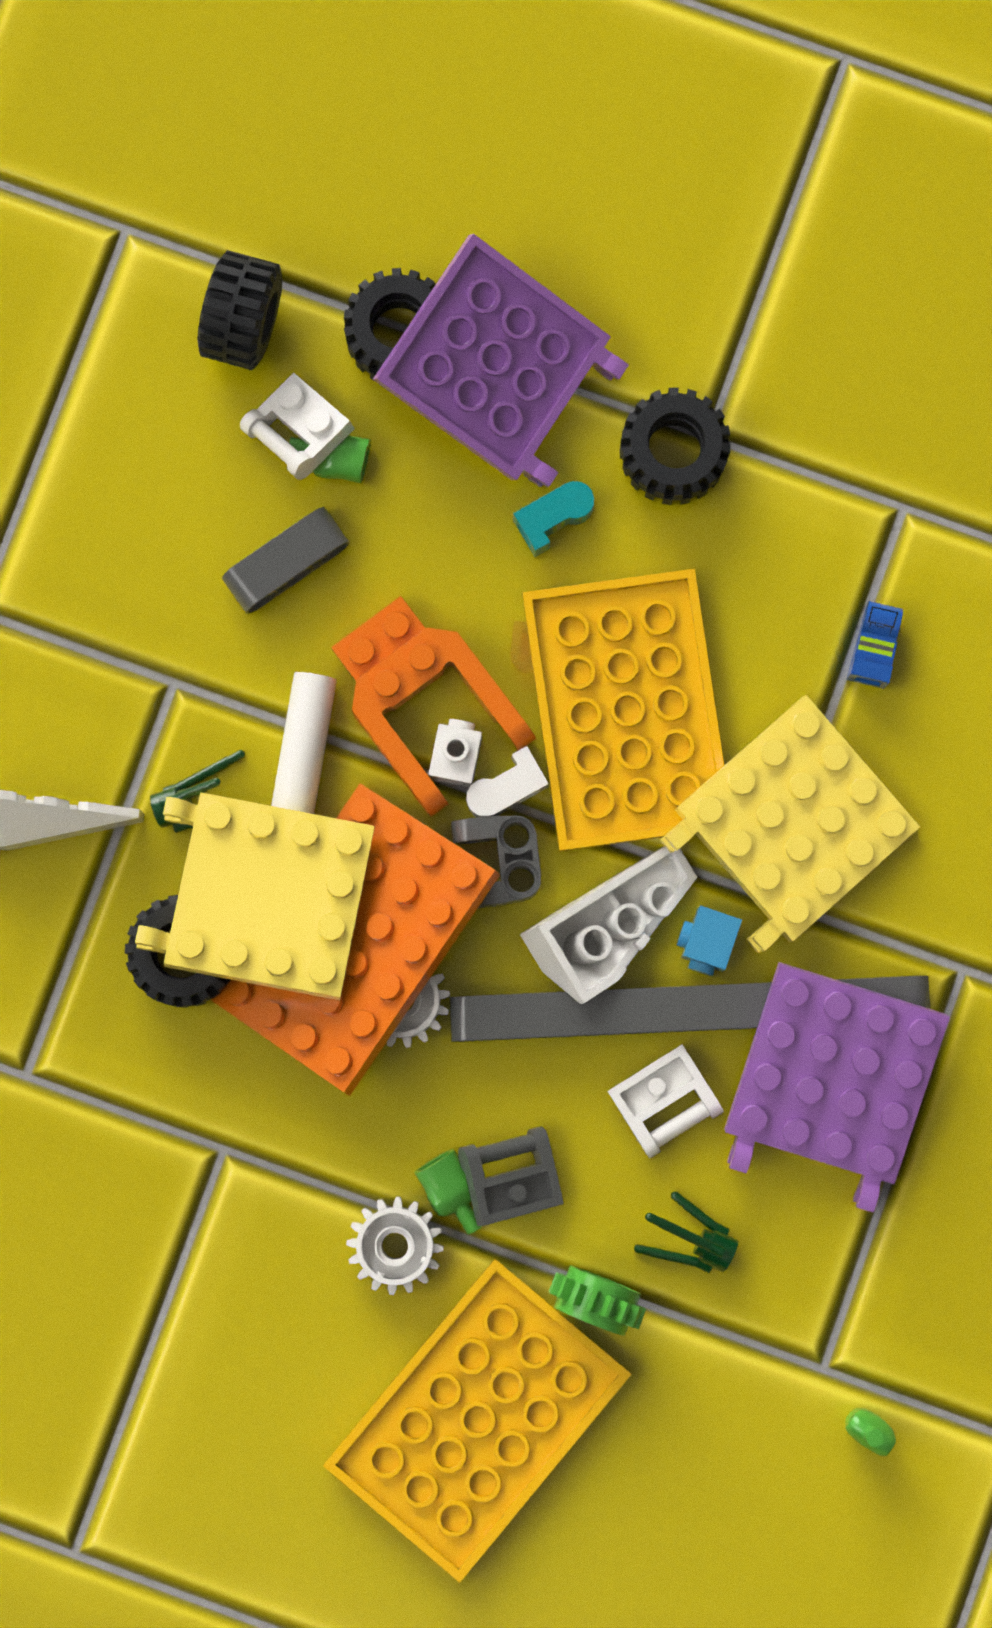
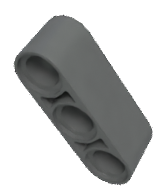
[222,507,350,614]

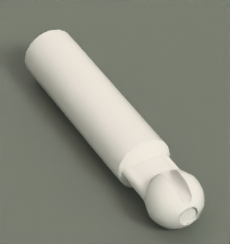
[271,672,337,814]

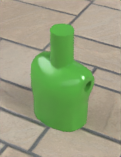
[289,435,371,484]
[414,1149,482,1235]
[845,1408,896,1456]

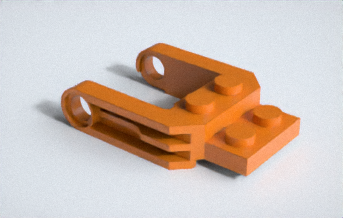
[331,596,536,817]

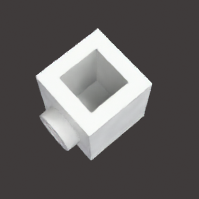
[428,719,482,788]

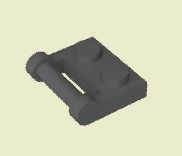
[458,1126,564,1226]

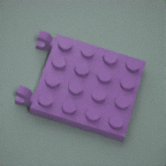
[373,234,629,487]
[724,962,950,1213]

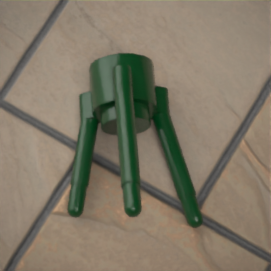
[150,750,245,833]
[634,1191,739,1273]

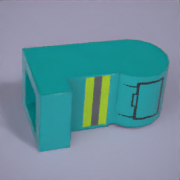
[513,481,594,557]

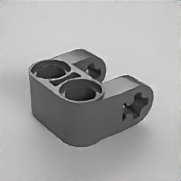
[451,815,541,909]

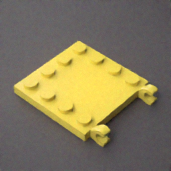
[135,792,375,1000]

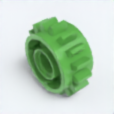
[549,1265,647,1336]

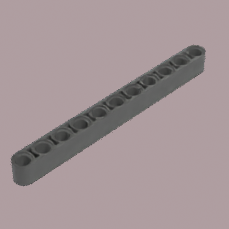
[450,976,930,1042]

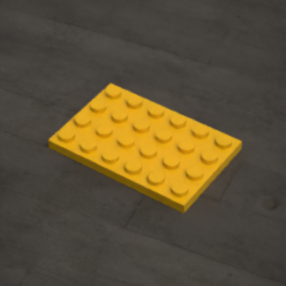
[522,569,724,852]
[323,1258,632,1583]

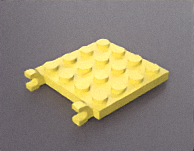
[660,695,920,953]

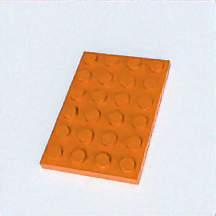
[211,783,500,1096]

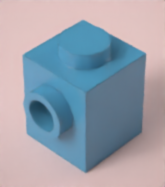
[677,905,742,976]

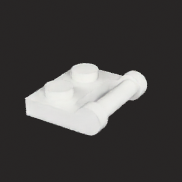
[240,373,355,480]
[607,1044,724,1159]

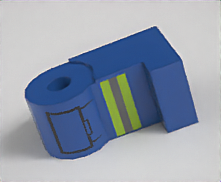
[846,601,903,689]

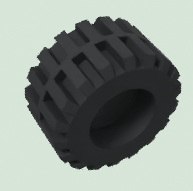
[197,250,283,370]
[344,268,435,380]
[620,387,731,505]
[125,895,231,1008]

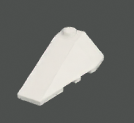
[0,790,144,850]
[520,846,697,1004]

